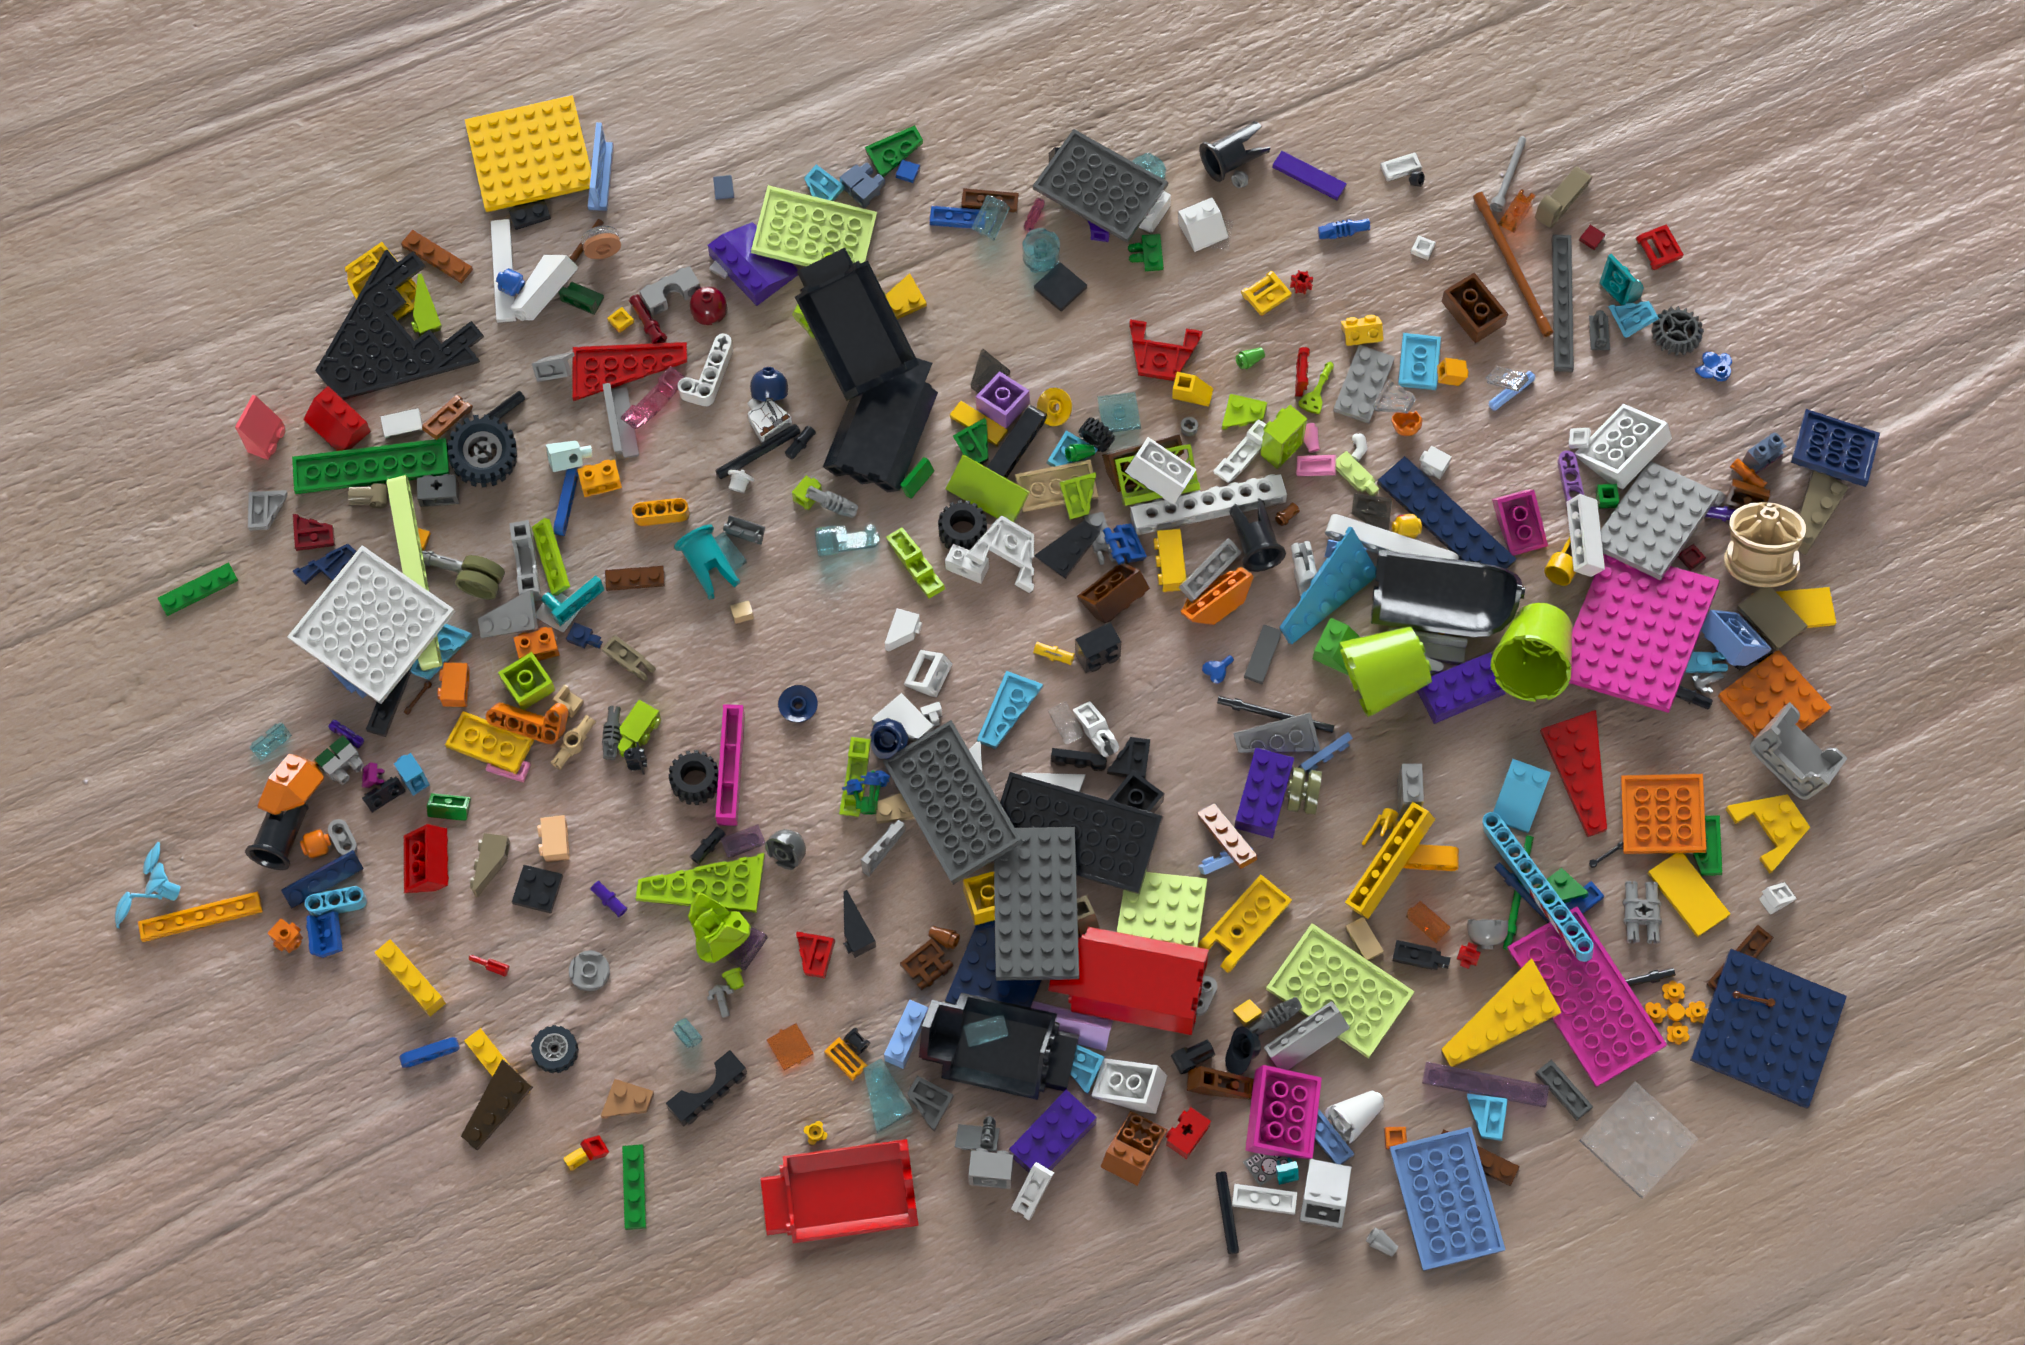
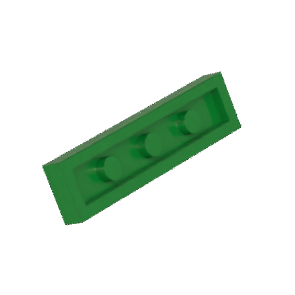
[158,562,238,616]
[622,1144,647,1230]

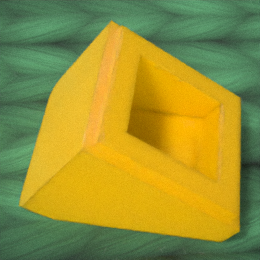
[1233,999,1262,1027]
[564,1148,589,1171]

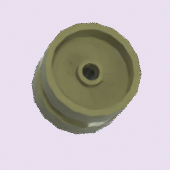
[455,555,505,600]
[1287,767,1322,815]

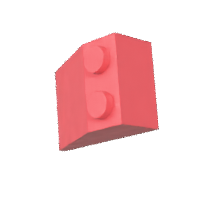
[235,395,285,460]

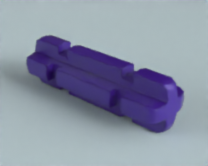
[328,720,364,748]

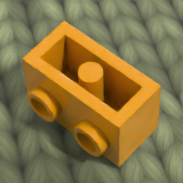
[577,460,622,497]

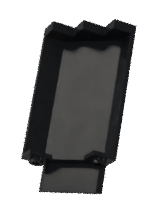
[795,248,920,401]
[823,358,938,493]

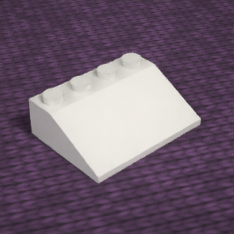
[1574,404,1672,489]

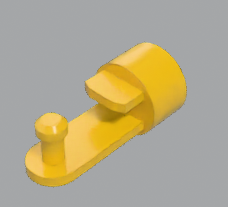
[1544,536,1576,586]

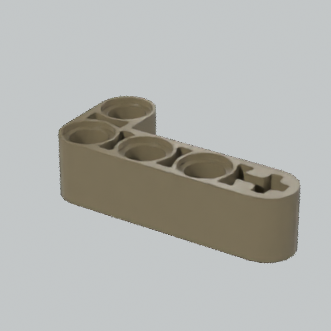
[1535,166,1593,228]

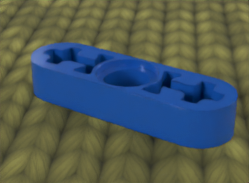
[399,1037,460,1068]

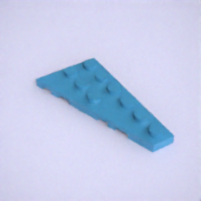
[1279,527,1376,644]

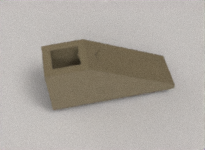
[470,833,510,897]

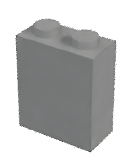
[1397,764,1424,818]

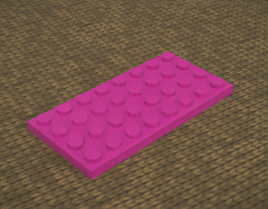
[1507,906,1667,1087]

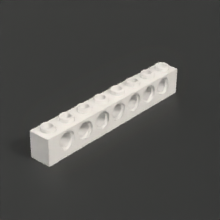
[1130,474,1287,535]

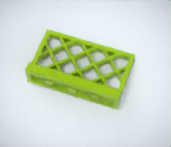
[1115,444,1201,506]

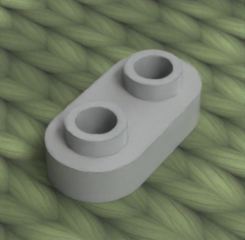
[328,819,358,856]
[1196,976,1217,1016]

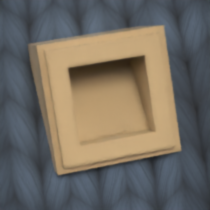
[730,601,754,624]

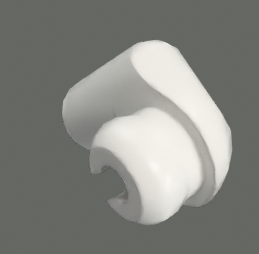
[1351,434,1368,462]

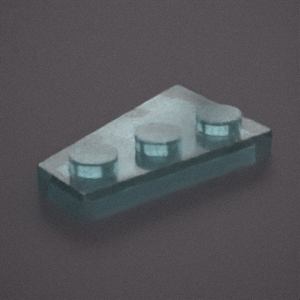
[863,1059,913,1133]

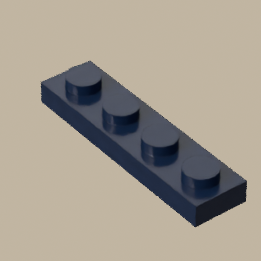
[281,850,364,909]

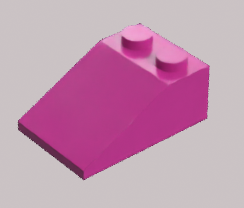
[1492,489,1548,556]

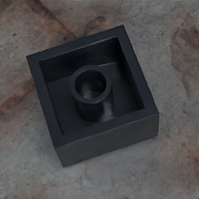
[1075,622,1122,673]
[1108,770,1165,813]

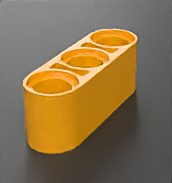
[632,498,690,526]
[1403,844,1459,871]

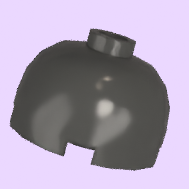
[765,829,806,870]

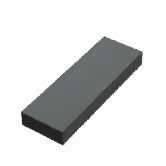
[1244,625,1282,684]
[1535,1059,1593,1121]

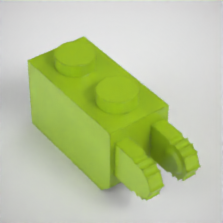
[618,700,661,757]

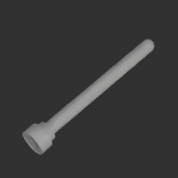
[1490,136,1526,212]

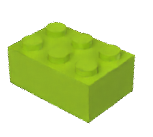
[1260,405,1307,469]

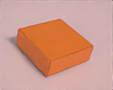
[1384,1127,1407,1149]

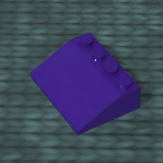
[707,222,798,306]

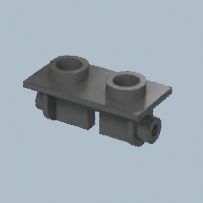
[1589,310,1610,350]
[723,515,766,545]

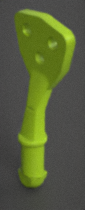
[1298,362,1334,414]

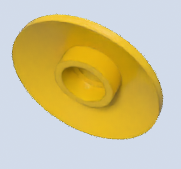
[1037,388,1072,426]

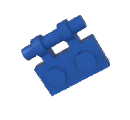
[1103,523,1147,565]

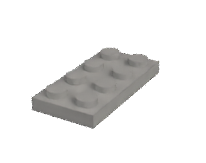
[1333,345,1395,424]

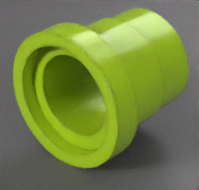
[721,967,745,991]

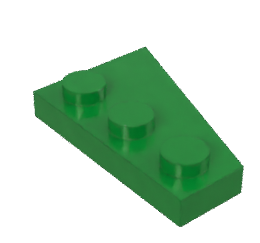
[865,125,923,178]
[1693,815,1722,876]

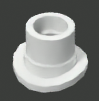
[728,469,754,493]

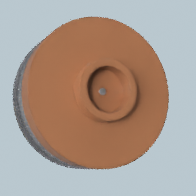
[581,226,621,259]

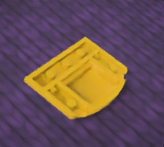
[345,242,417,320]

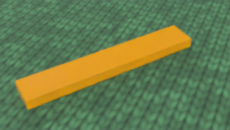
[138,891,263,942]

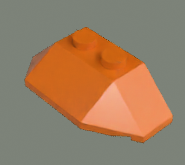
[1180,567,1253,625]
[257,754,324,815]

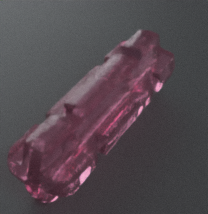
[1023,198,1045,232]

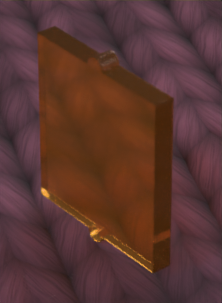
[766,1023,814,1071]

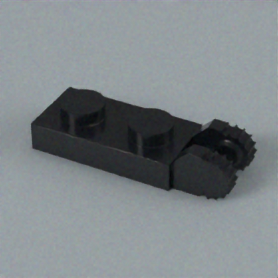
[1051,748,1107,771]

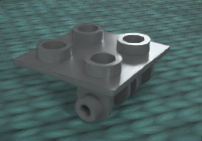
[955,1116,1000,1152]

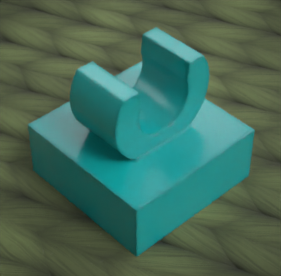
[1276,1158,1299,1185]

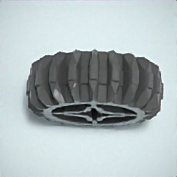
[1651,306,1704,356]

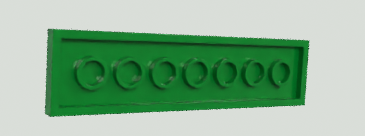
[292,438,450,494]

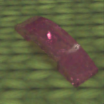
[620,366,685,429]

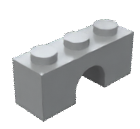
[639,266,701,317]

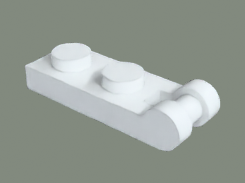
[1011,1162,1054,1220]

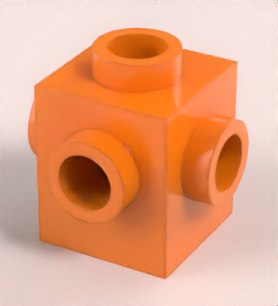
[267,918,303,954]

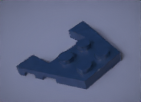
[292,544,357,585]

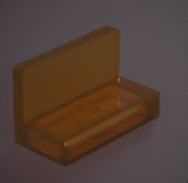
[1406,901,1451,944]

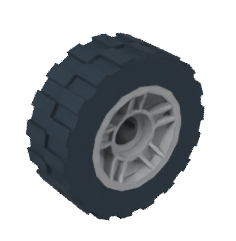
[531,1025,579,1074]

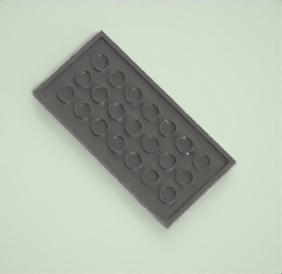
[883,720,1023,885]
[994,827,1079,981]

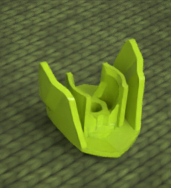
[688,892,751,963]

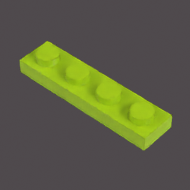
[531,518,570,596]

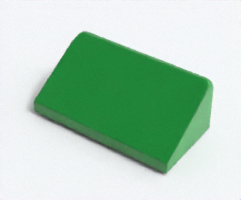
[427,793,471,821]

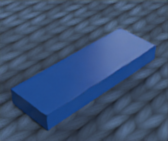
[929,206,987,229]

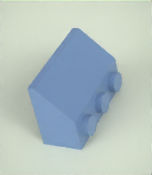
[1701,610,1772,666]

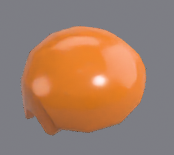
[1391,408,1423,436]

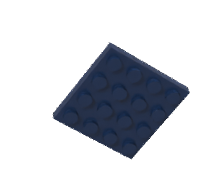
[1791,409,1880,487]

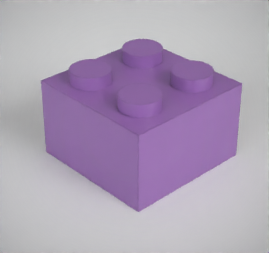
[976,371,1030,429]

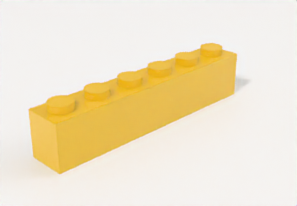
[1345,802,1435,919]

